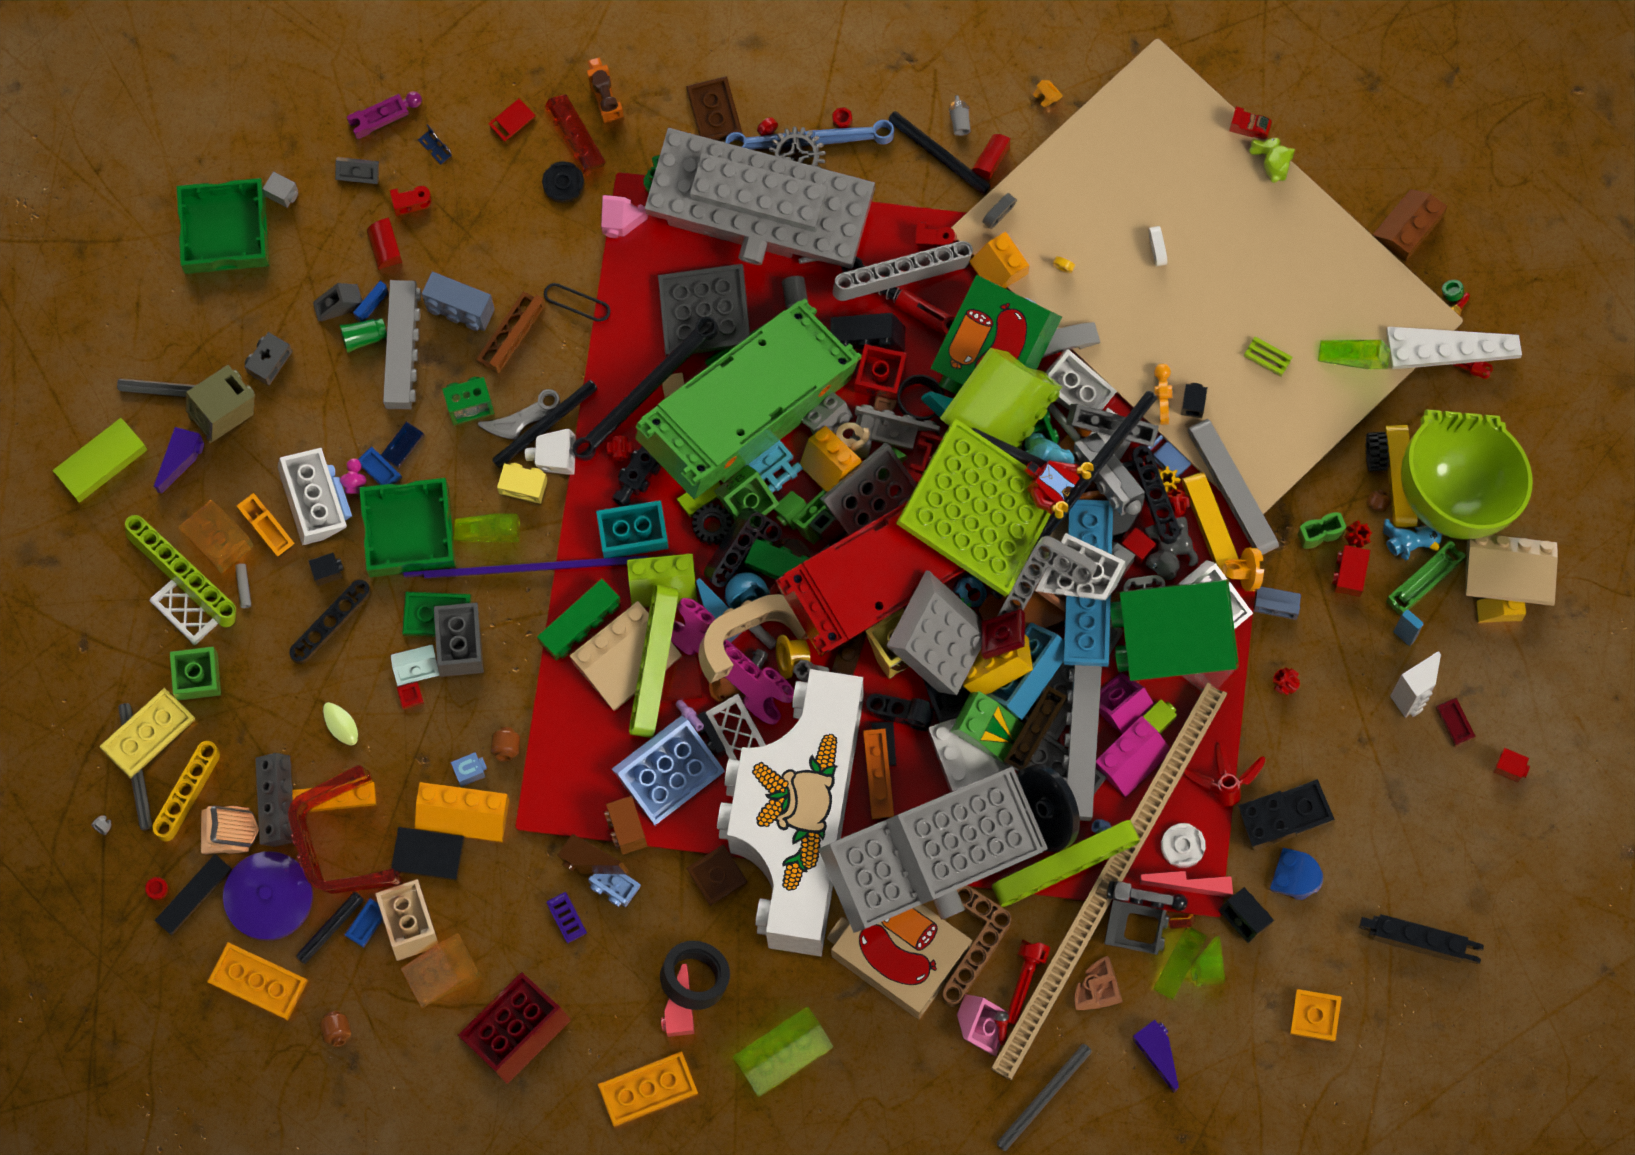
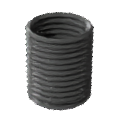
[782,276,808,308]

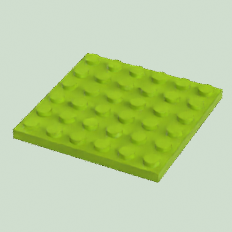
[896,418,1051,597]

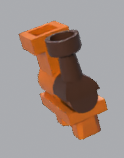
[587,58,624,123]

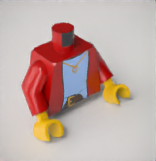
[1024,460,1094,519]

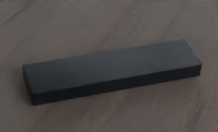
[155,854,232,936]

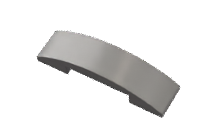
[1042,322,1101,358]

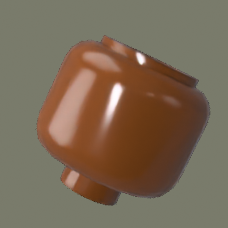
[1367,489,1390,512]

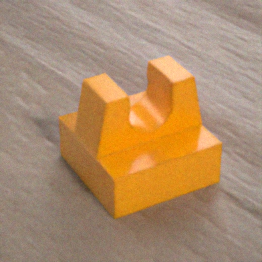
[1033,80,1063,107]

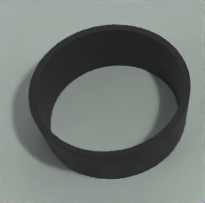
[898,375,944,422]

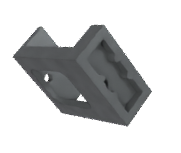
[1104,900,1169,955]

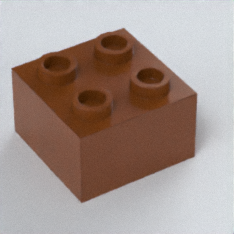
[604,796,648,855]

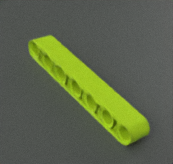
[125,515,236,627]
[629,585,679,738]
[992,820,1140,907]

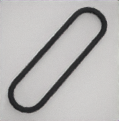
[544,283,611,322]

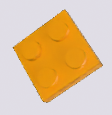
[1290,989,1342,1042]

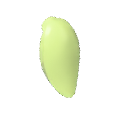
[323,702,358,746]

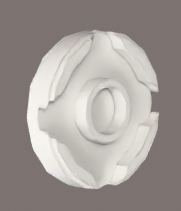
[1161,823,1205,868]

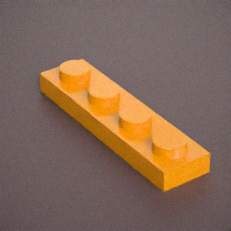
[292,782,377,814]

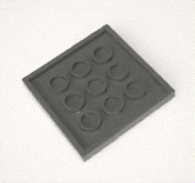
[658,264,750,357]

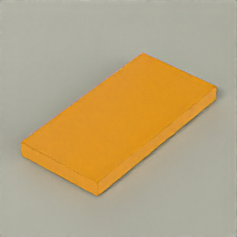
[207,942,308,1021]
[598,1051,698,1127]

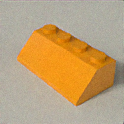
[415,782,510,843]

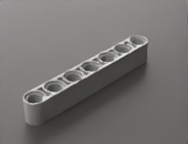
[833,241,973,301]
[1188,419,1279,555]

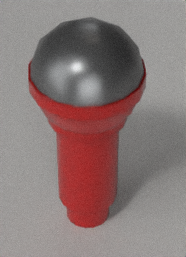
[994,1011,1010,1045]

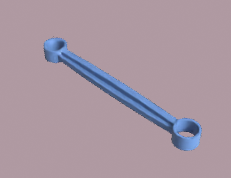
[725,120,894,149]

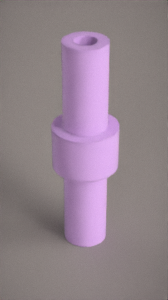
[676,700,704,731]

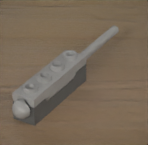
[1047,402,1145,516]

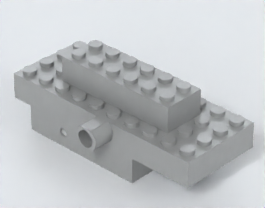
[645,128,875,269]
[818,766,1048,933]

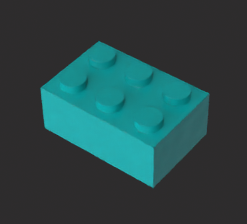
[596,500,669,558]

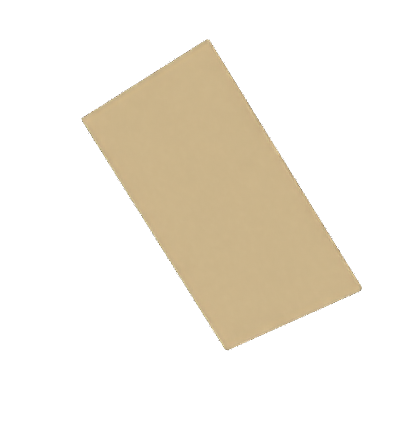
[951,39,1463,515]

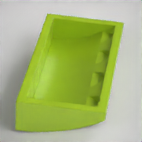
[52,418,147,503]

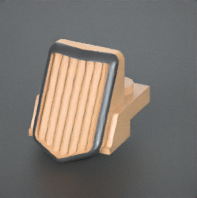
[201,806,259,855]

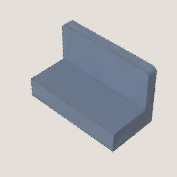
[1253,586,1301,620]

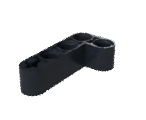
[704,507,782,587]

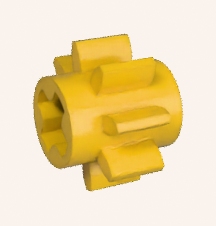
[1153,466,1181,493]

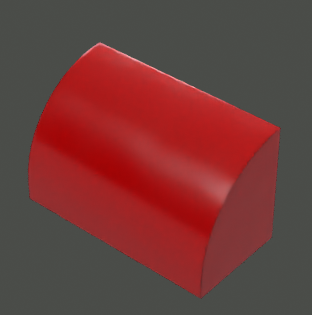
[971,134,1011,182]
[367,217,403,270]

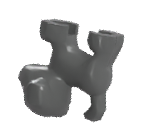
[1144,517,1198,580]

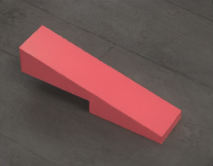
[1140,871,1233,898]

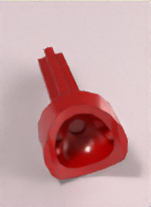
[1007,940,1050,1025]

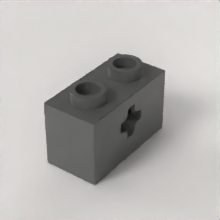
[244,332,293,386]

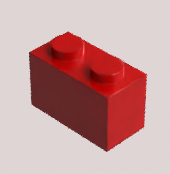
[1332,545,1371,597]

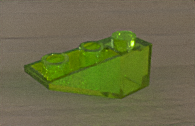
[1318,340,1390,369]

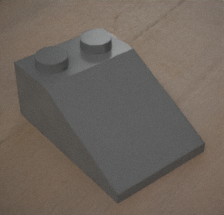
[434,603,484,677]

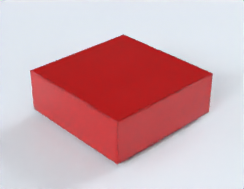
[396,681,424,709]

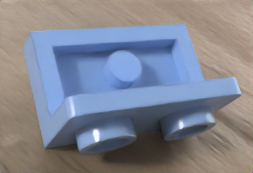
[588,874,641,908]

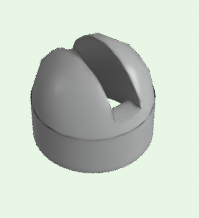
[91,816,111,835]

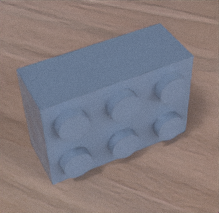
[422,271,495,331]

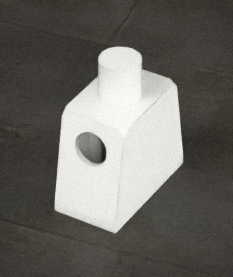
[525,429,576,475]

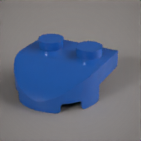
[1270,848,1323,900]

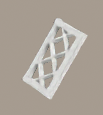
[149,580,218,645]
[706,694,766,760]

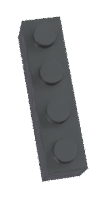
[1065,404,1159,447]

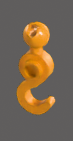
[1154,363,1172,425]

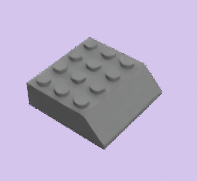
[887,570,982,695]

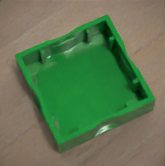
[177,178,269,274]
[359,478,456,577]

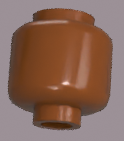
[491,727,520,761]
[320,1011,351,1047]

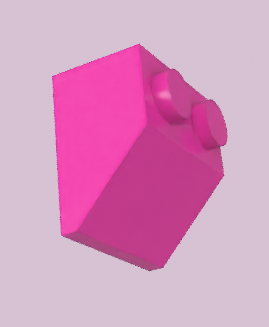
[1099,672,1155,734]

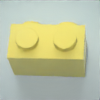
[497,463,547,504]

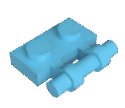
[748,440,803,493]

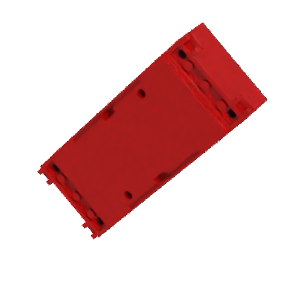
[775,501,966,657]

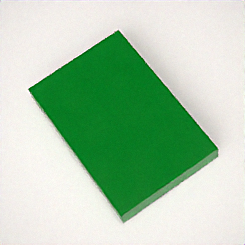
[402,592,471,637]

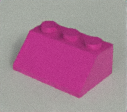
[1095,716,1170,798]

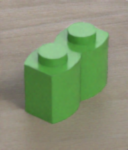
[1297,512,1346,549]

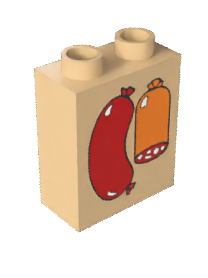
[827,904,972,1020]

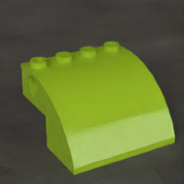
[940,348,1062,449]

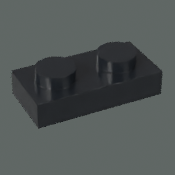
[697,711,726,758]

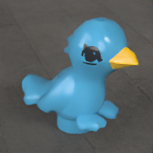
[1383,519,1442,561]

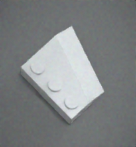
[1036,533,1126,600]

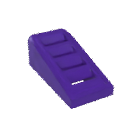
[546,892,587,944]

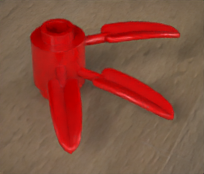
[1183,743,1265,806]

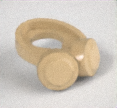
[836,423,870,451]

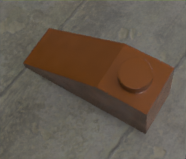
[557,834,629,874]

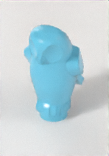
[1024,433,1075,464]

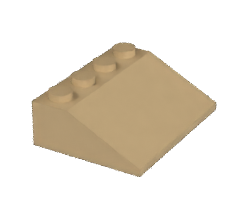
[1465,535,1558,606]
[570,601,682,711]

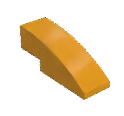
[236,493,295,557]

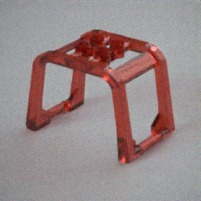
[288,765,403,894]

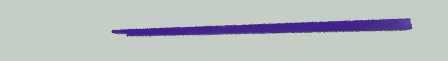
[403,555,648,579]

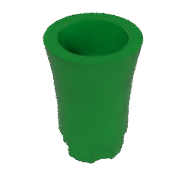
[339,318,387,354]

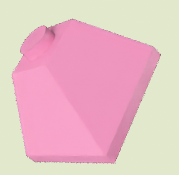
[957,994,1008,1056]

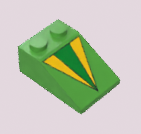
[950,691,1025,764]

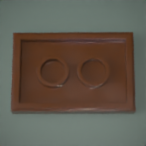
[686,76,743,141]

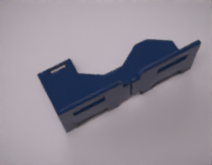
[418,124,452,165]

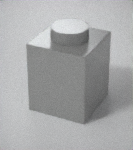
[263,171,298,208]

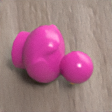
[340,458,366,493]

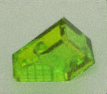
[1191,936,1225,987]

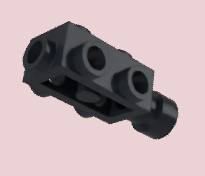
[611,446,662,507]

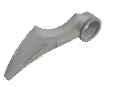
[478,389,560,440]

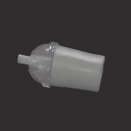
[948,95,971,136]

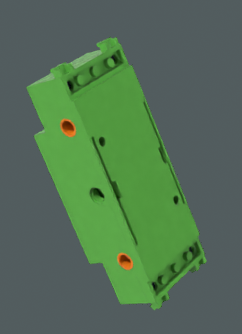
[635,298,862,499]

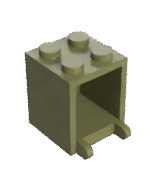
[186,365,255,443]

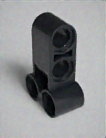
[866,694,934,732]

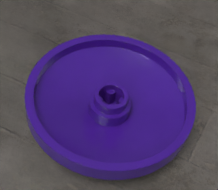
[223,852,313,941]

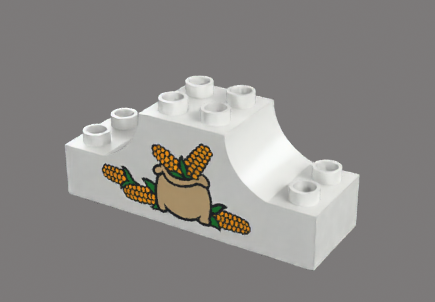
[717,669,864,956]

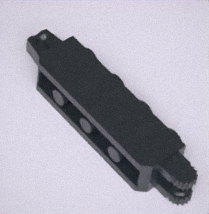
[1359,914,1484,964]

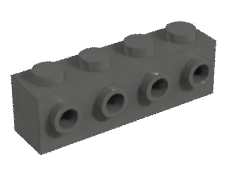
[255,753,295,847]

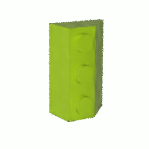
[627,554,697,608]

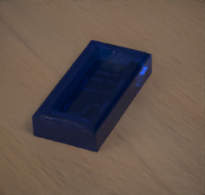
[381,421,424,469]

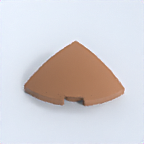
[1075,956,1123,1010]

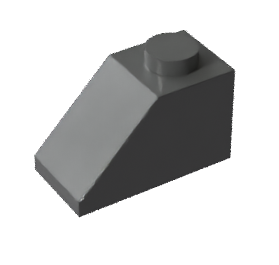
[313,283,362,321]

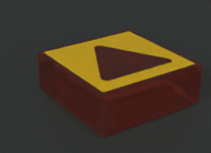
[1169,914,1196,929]

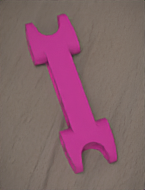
[671,598,794,724]

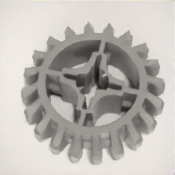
[769,127,826,168]

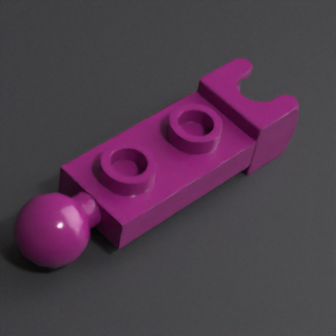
[347,91,422,139]

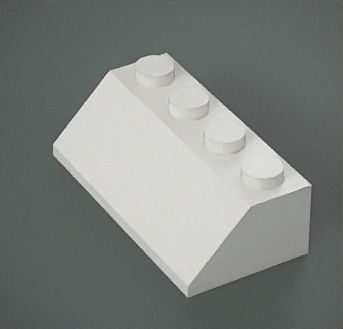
[277,448,347,545]
[1390,651,1441,718]

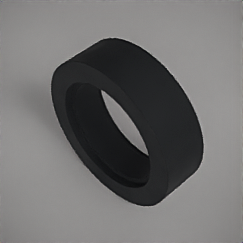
[660,941,730,1010]

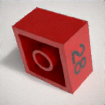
[855,344,907,401]

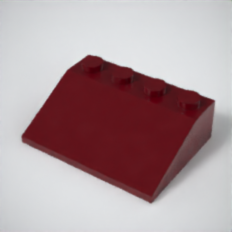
[458,972,571,1084]

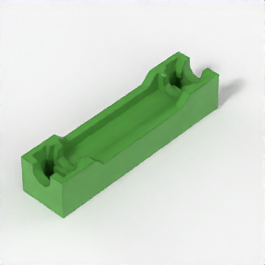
[1386,541,1466,616]

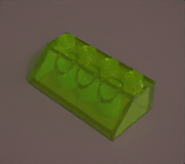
[733,1006,833,1098]

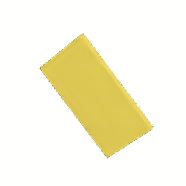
[100,688,195,779]

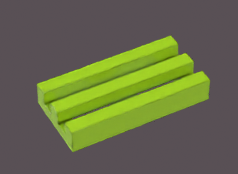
[1244,336,1292,377]

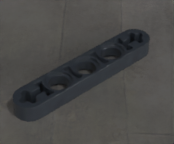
[1132,446,1180,544]
[289,580,371,664]

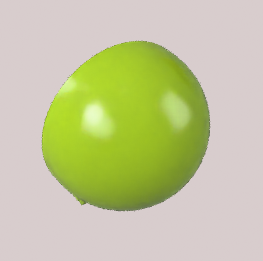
[1401,409,1533,539]

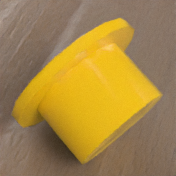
[776,635,810,679]

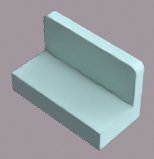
[391,645,440,686]

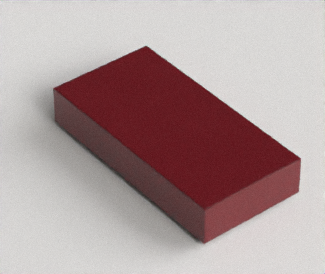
[1436,698,1476,747]

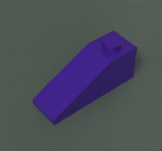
[154,427,204,494]
[1132,1020,1179,1093]

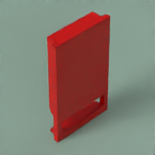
[488,98,536,141]

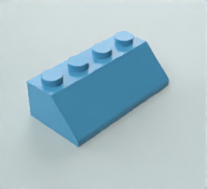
[987,622,1065,720]

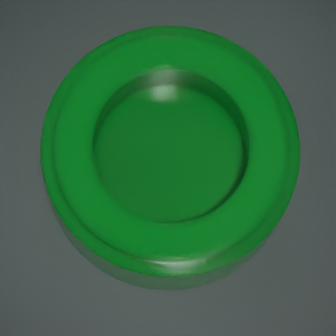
[1442,280,1464,301]

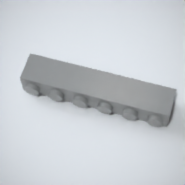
[383,280,421,409]

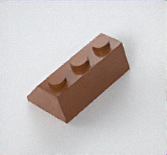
[1372,189,1448,262]

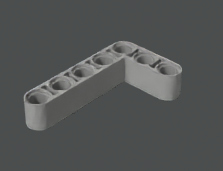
[997,536,1097,616]

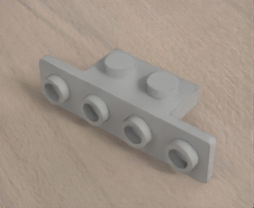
[855,405,940,451]

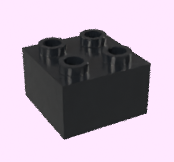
[1238,791,1297,851]

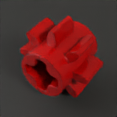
[607,436,633,461]
[1166,489,1190,516]
[1344,520,1372,548]
[1273,667,1300,695]

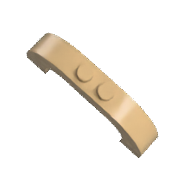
[699,594,809,683]

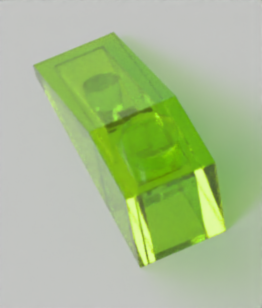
[454,514,520,542]
[1153,925,1207,999]

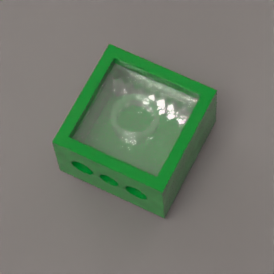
[442,377,495,426]

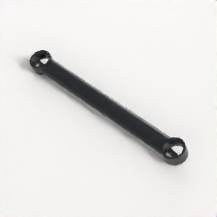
[573,316,719,461]

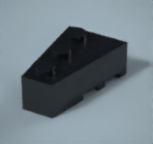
[830,313,906,351]

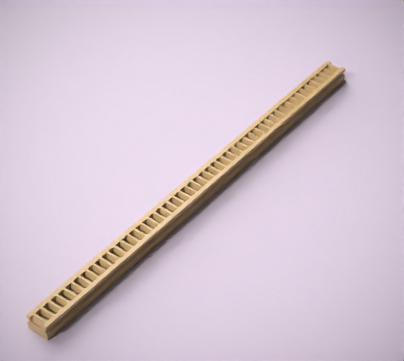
[991,683,1227,1080]

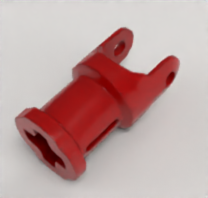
[1453,361,1493,379]

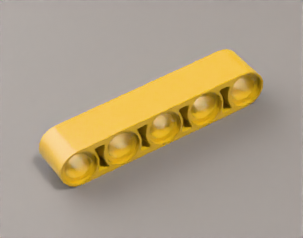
[1384,425,1417,528]
[1182,472,1239,573]
[153,741,220,842]

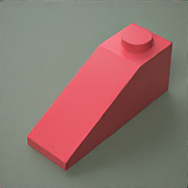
[661,964,695,1037]

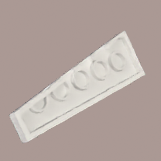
[1386,327,1522,370]

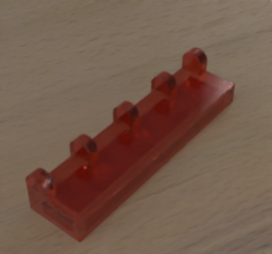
[544,94,606,175]

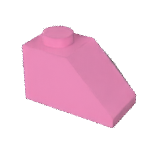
[601,195,648,238]

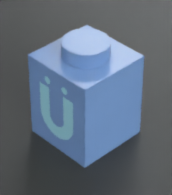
[451,752,487,787]

